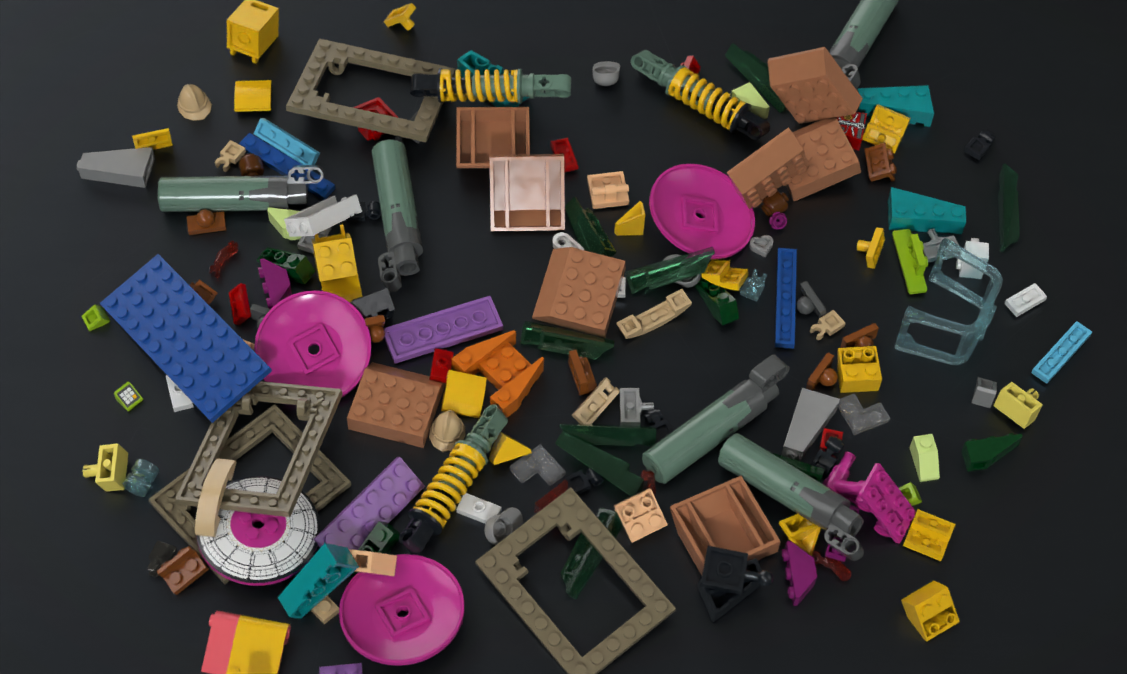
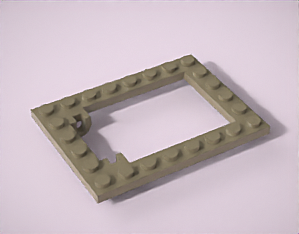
[286,39,455,142]
[175,381,343,517]
[148,404,351,584]
[475,487,676,674]

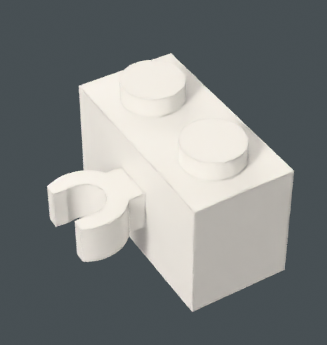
[956,238,989,279]

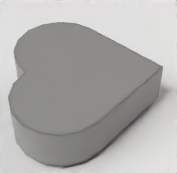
[749,235,774,258]

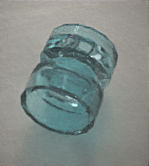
[123,459,159,497]

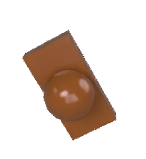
[187,209,226,235]
[365,315,385,343]
[840,323,879,348]
[806,352,838,391]

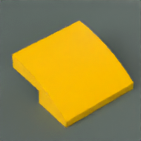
[234,80,272,112]
[862,104,911,154]
[132,128,173,150]
[702,259,748,291]
[321,272,362,302]
[441,370,487,419]
[903,509,955,561]

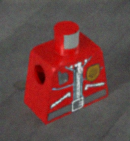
[836,112,867,151]

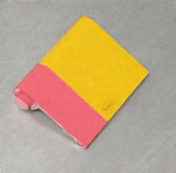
[201,610,291,674]

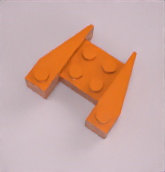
[452,330,544,418]

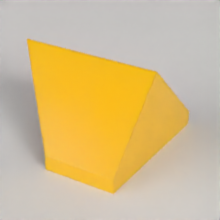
[614,201,645,235]
[489,432,532,465]
[779,514,821,556]

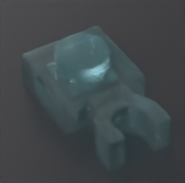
[740,269,768,302]

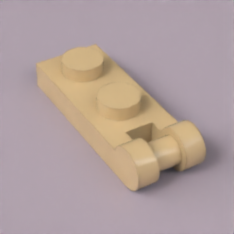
[572,377,620,429]

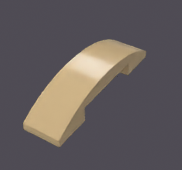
[616,289,692,339]
[195,458,237,537]

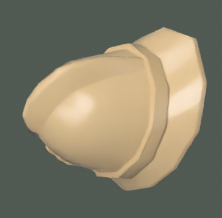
[177,84,212,121]
[429,410,465,452]

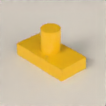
[384,3,416,31]
[857,227,885,269]

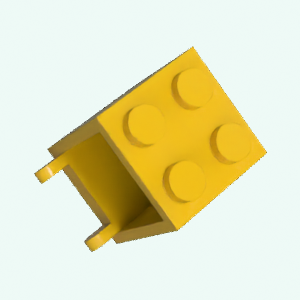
[227,0,279,64]
[311,224,358,282]

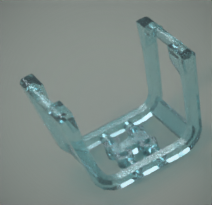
[894,238,1003,365]

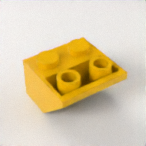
[837,346,882,393]
[901,581,960,641]

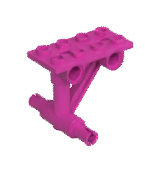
[823,452,916,544]

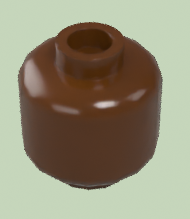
[239,153,264,176]
[761,191,789,217]

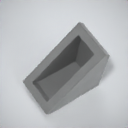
[971,377,997,408]

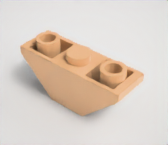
[349,549,397,577]

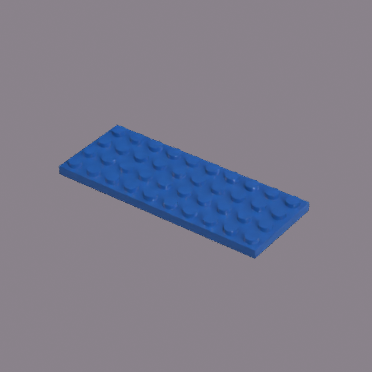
[100,254,272,423]

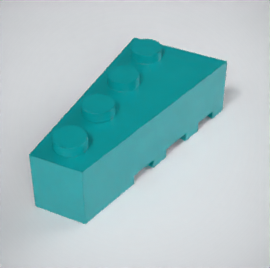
[457,50,530,107]
[857,85,934,127]
[888,187,966,234]
[278,543,359,619]

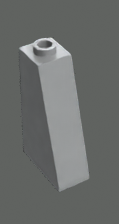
[77,147,155,188]
[781,388,840,461]

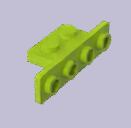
[892,229,928,294]

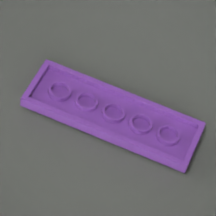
[384,296,503,364]
[313,457,425,550]

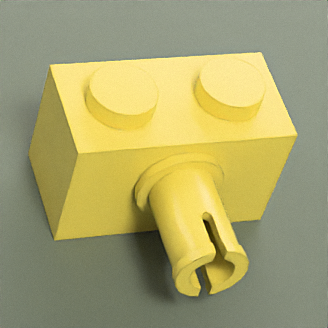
[994,382,1043,429]
[82,443,129,492]

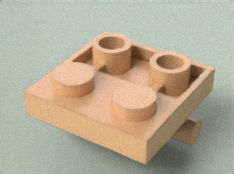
[587,171,629,209]
[614,488,668,543]

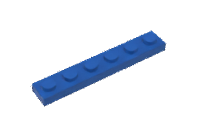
[239,133,336,200]
[775,248,797,349]

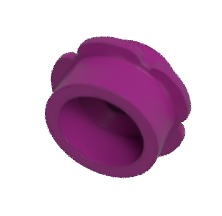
[769,212,787,229]

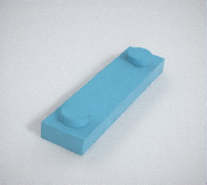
[254,118,320,165]
[1031,321,1092,384]

